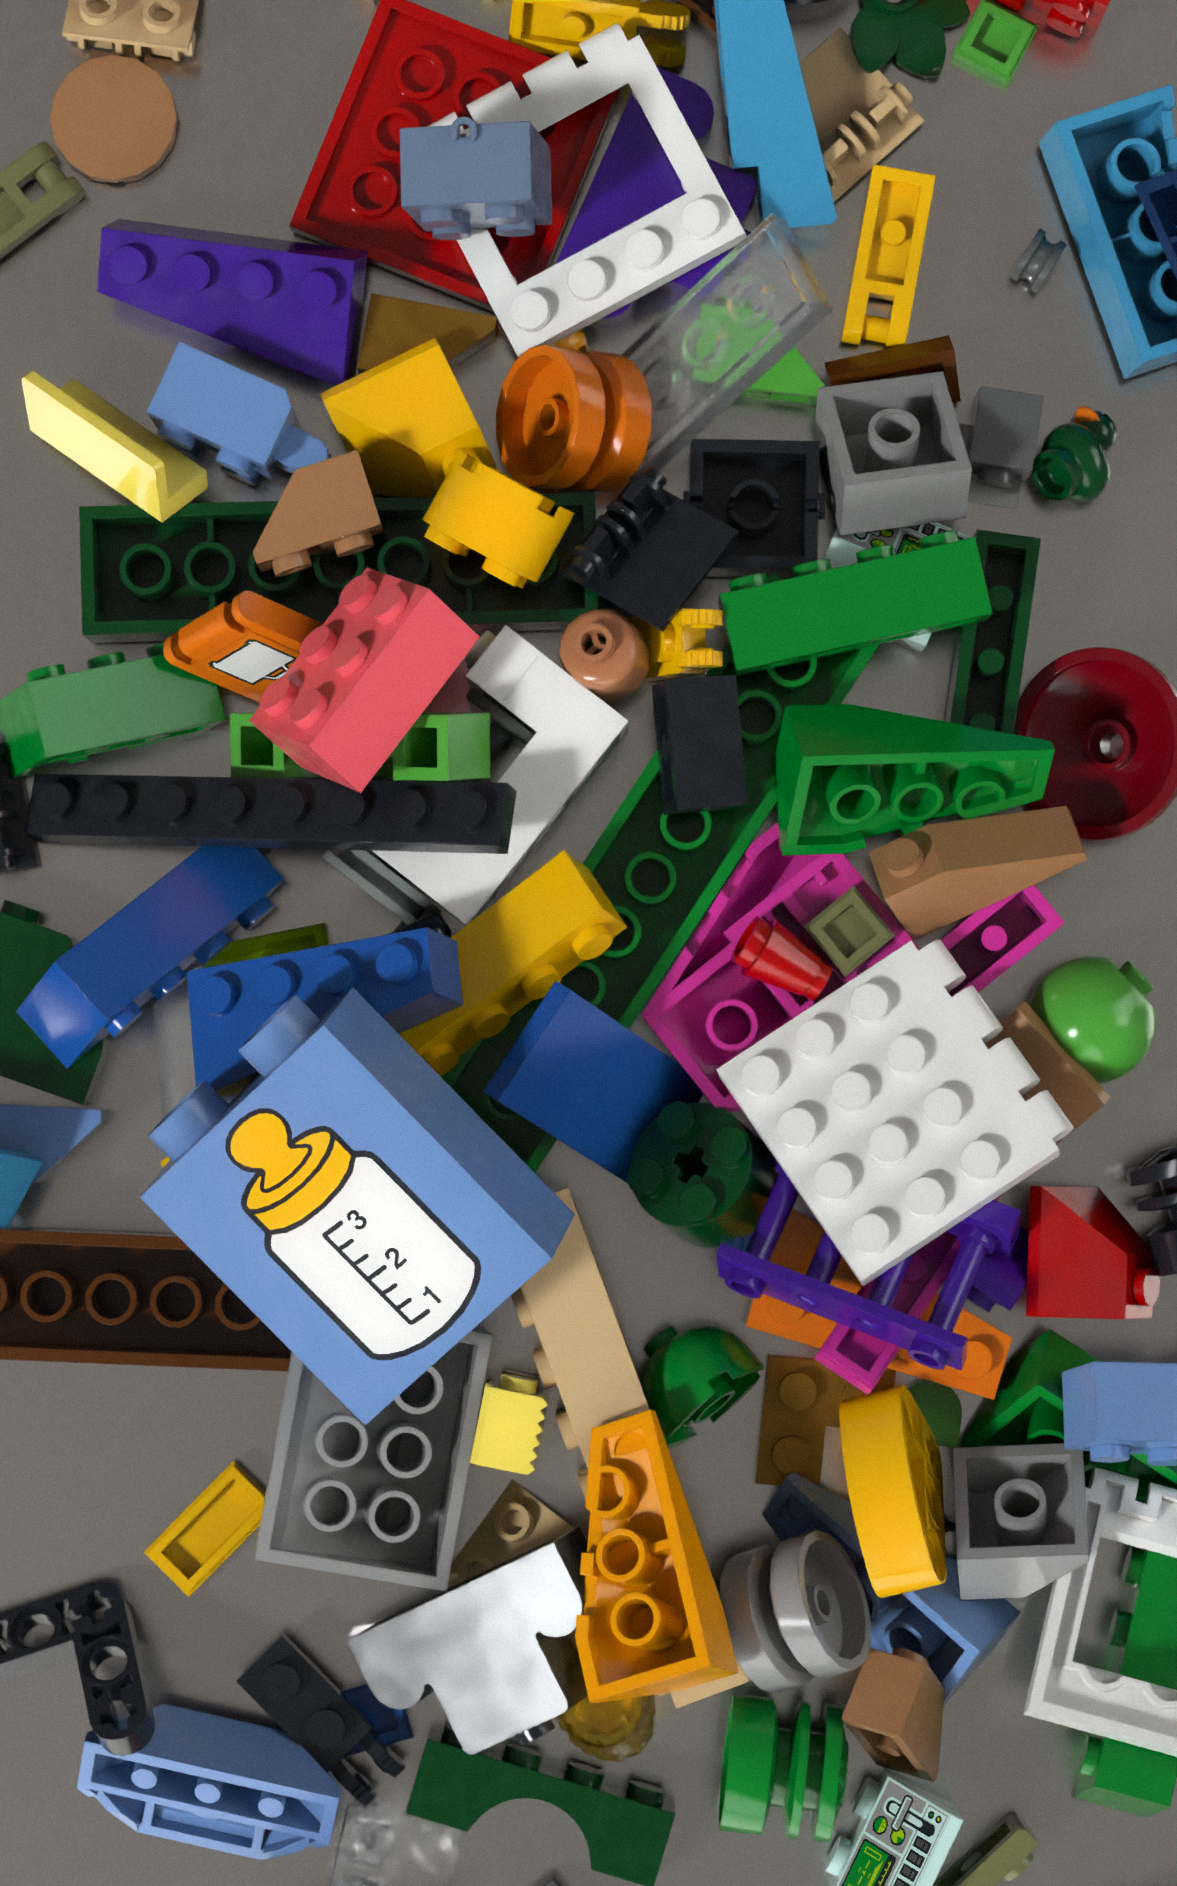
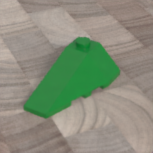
[775,704,1055,856]
[962,1329,1177,1503]

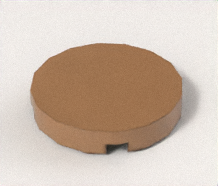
[50,55,177,183]

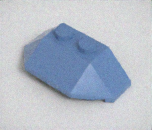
[77,1704,341,1860]

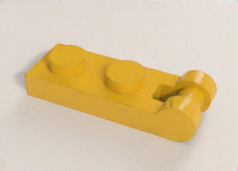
[841,164,936,349]

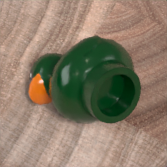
[1032,406,1117,503]

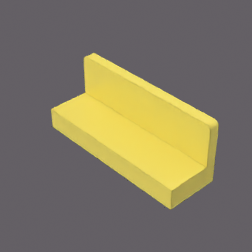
[22,371,208,523]

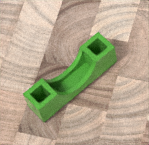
[230,712,490,781]

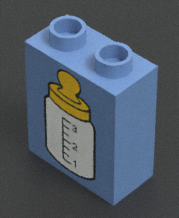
[140,987,575,1425]

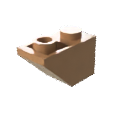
[253,450,384,577]

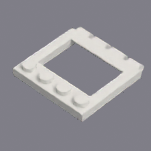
[427,22,748,358]
[1023,1467,1177,1757]

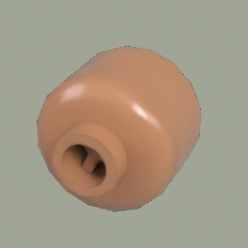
[559,609,650,701]

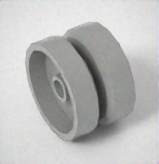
[720,1530,871,1693]

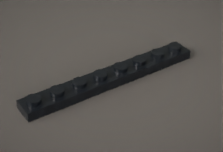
[24,774,517,854]

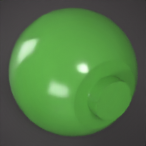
[1029,956,1156,1084]

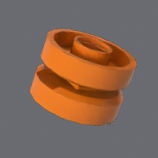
[496,345,652,495]

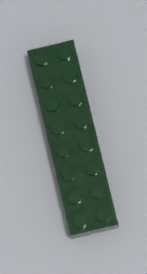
[79,492,598,643]

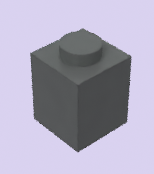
[967,386,1044,488]

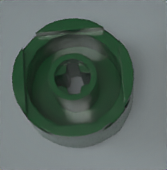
[627,1101,777,1248]

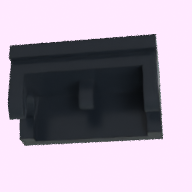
[652,675,748,815]

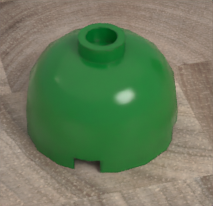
[638,1325,764,1449]

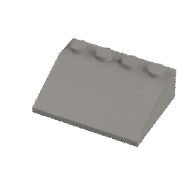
[254,1328,493,1592]

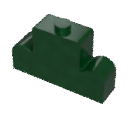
[0,900,110,1105]

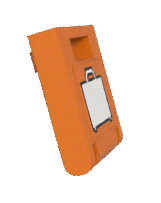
[163,590,323,703]

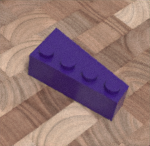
[97,219,368,386]

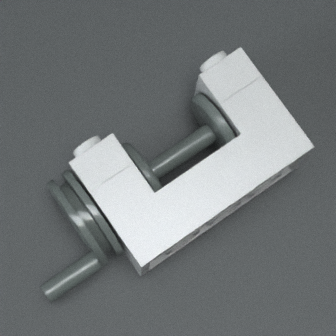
[321,625,629,931]

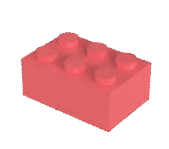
[249,568,480,793]

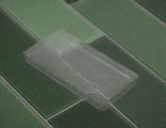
[621,213,833,473]

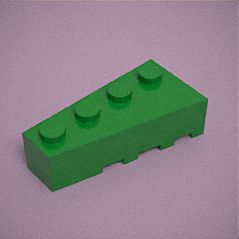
[1072,1547,1177,1818]

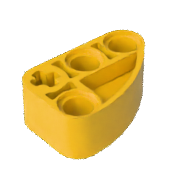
[839,1385,947,1598]

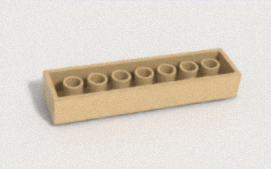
[511,1185,750,1709]

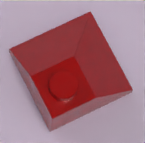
[1026,1186,1160,1319]

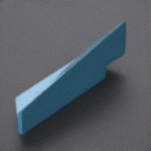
[714,0,837,231]

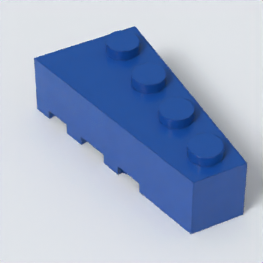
[16,846,284,1069]
[187,927,463,1104]

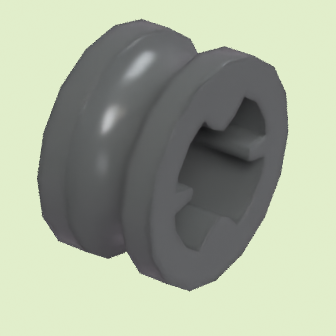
[1010,228,1067,294]

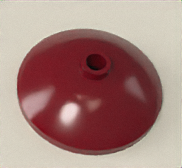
[1014,647,1177,840]

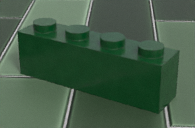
[945,529,1041,734]

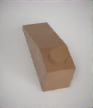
[868,806,1088,941]

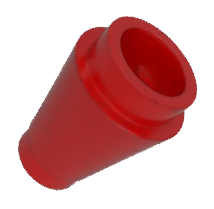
[731,916,832,1001]

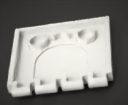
[716,939,1074,1286]

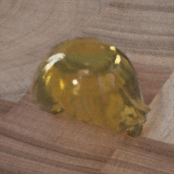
[555,1648,656,1762]

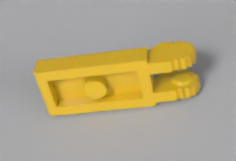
[508,0,691,68]
[627,608,723,682]

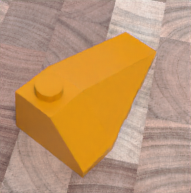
[575,1409,739,1703]

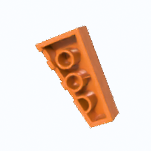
[743,1208,1012,1400]

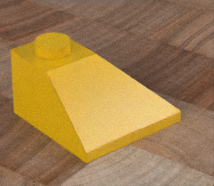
[320,338,499,497]

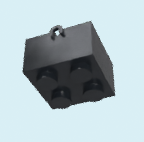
[683,439,825,578]

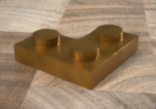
[755,1354,896,1486]

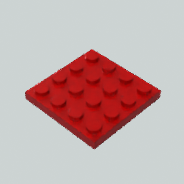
[289,0,620,312]

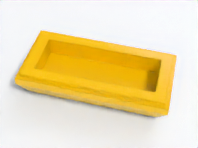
[144,1461,266,1597]

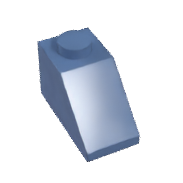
[0,1104,108,1184]

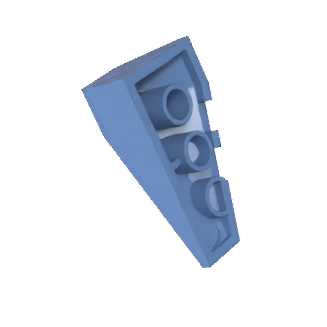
[762,1472,1021,1706]

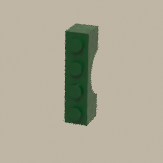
[405,1725,676,1886]

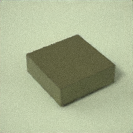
[803,886,895,977]

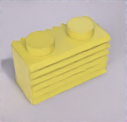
[470,1370,549,1475]

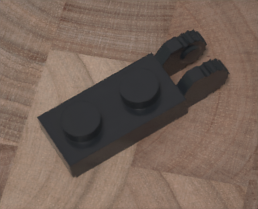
[236,1633,406,1806]

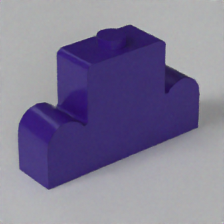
[556,66,757,329]

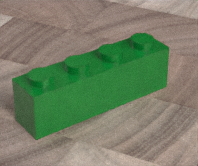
[718,531,992,676]

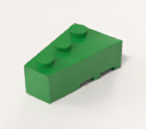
[0,643,226,779]

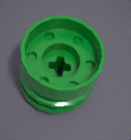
[718,1693,849,1843]

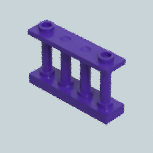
[716,1149,1021,1371]

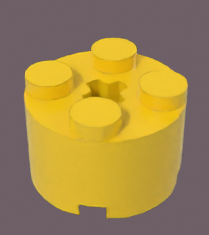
[422,450,574,589]

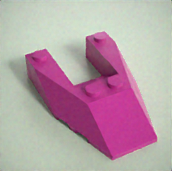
[641,822,1065,1113]

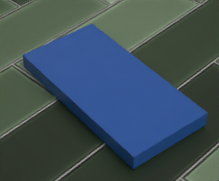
[483,981,704,1183]

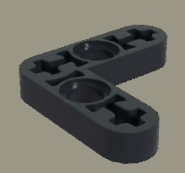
[0,1582,155,1756]

